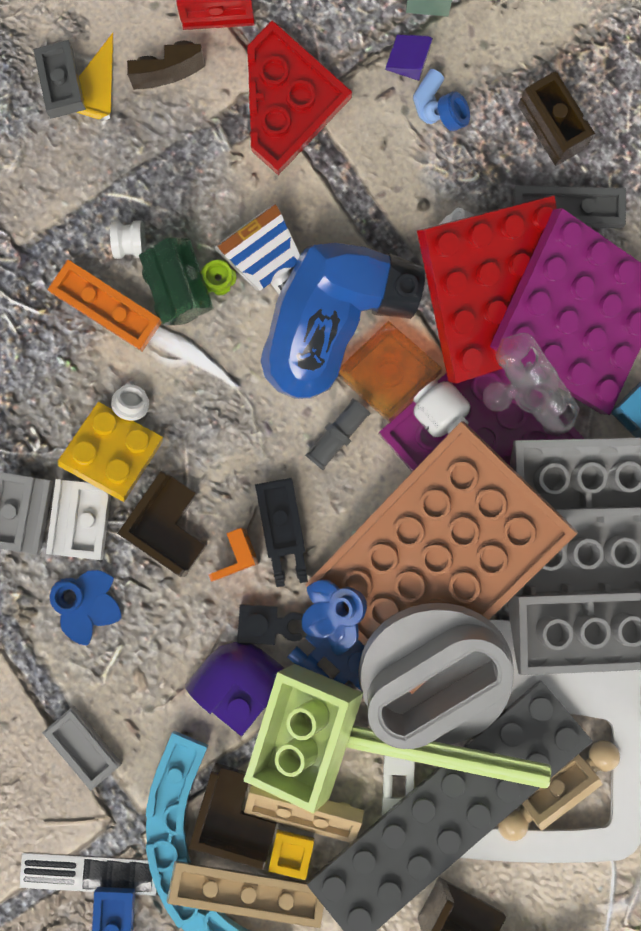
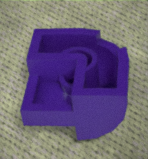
[185,642,285,737]

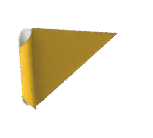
[76,33,113,120]

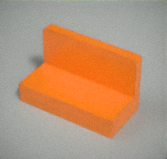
[208,528,259,582]

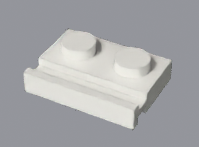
[46,479,111,560]

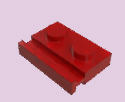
[176,0,255,30]

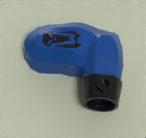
[260,243,426,399]

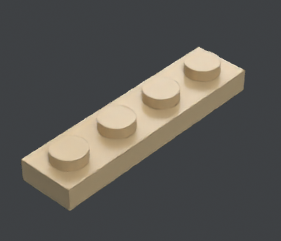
[166,861,324,928]

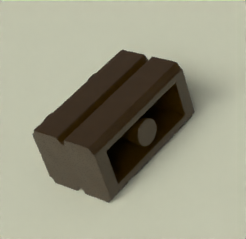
[518,71,595,166]

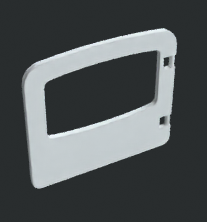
[382,620,641,863]

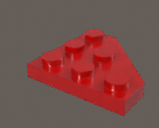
[247,20,352,176]

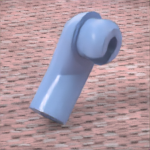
[413,69,445,124]

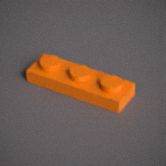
[47,260,162,352]

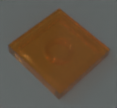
[338,321,442,423]

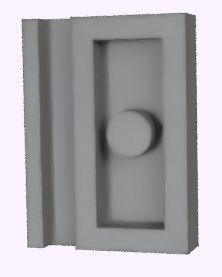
[0,472,54,555]

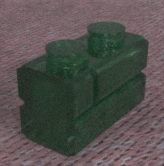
[139,237,214,326]

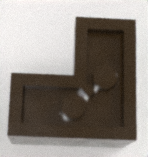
[117,470,207,577]
[189,763,277,870]
[418,877,506,931]

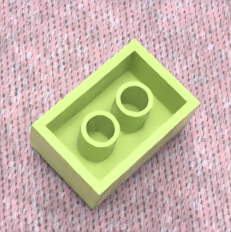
[244,664,364,813]

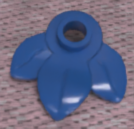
[50,570,122,646]
[302,580,367,655]

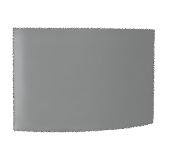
[508,438,641,675]

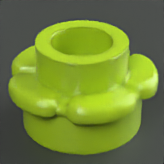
[201,259,237,295]

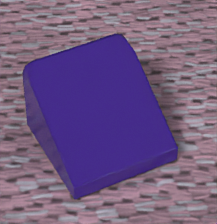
[385,35,433,81]

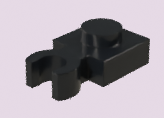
[237,604,303,645]

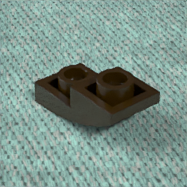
[127,40,205,90]

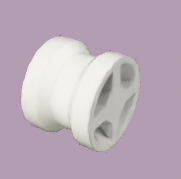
[110,220,146,259]

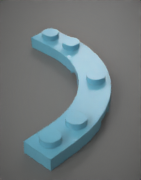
[146,731,250,931]

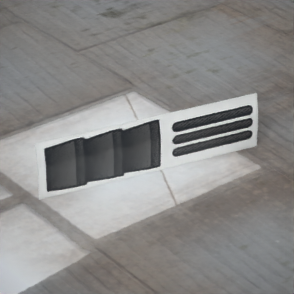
[20,853,156,896]

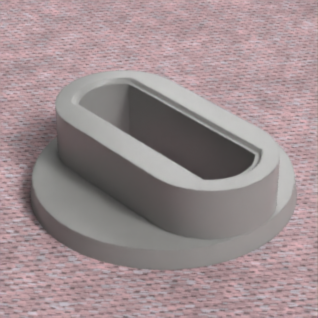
[358,603,514,749]

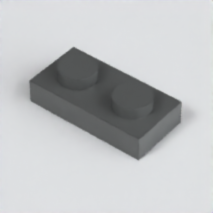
[33,40,86,119]

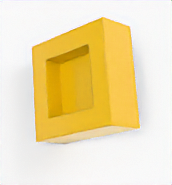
[268,829,314,880]

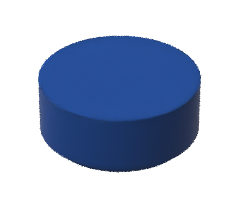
[438,91,470,131]

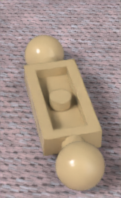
[497,740,620,841]

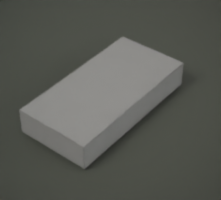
[42,706,122,791]

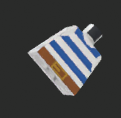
[214,204,300,295]

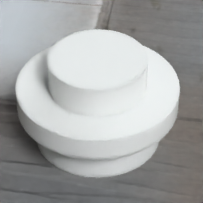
[111,384,149,421]

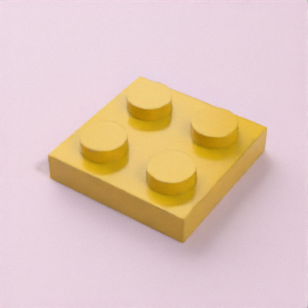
[58,402,163,502]

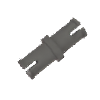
[305,398,371,470]

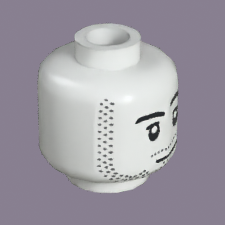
[413,380,470,437]

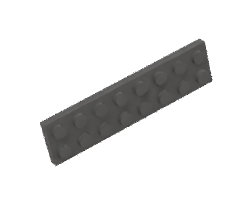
[307,680,593,931]

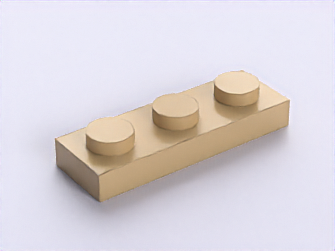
[244,785,364,843]

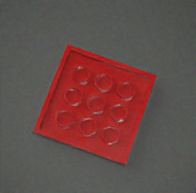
[417,196,557,384]

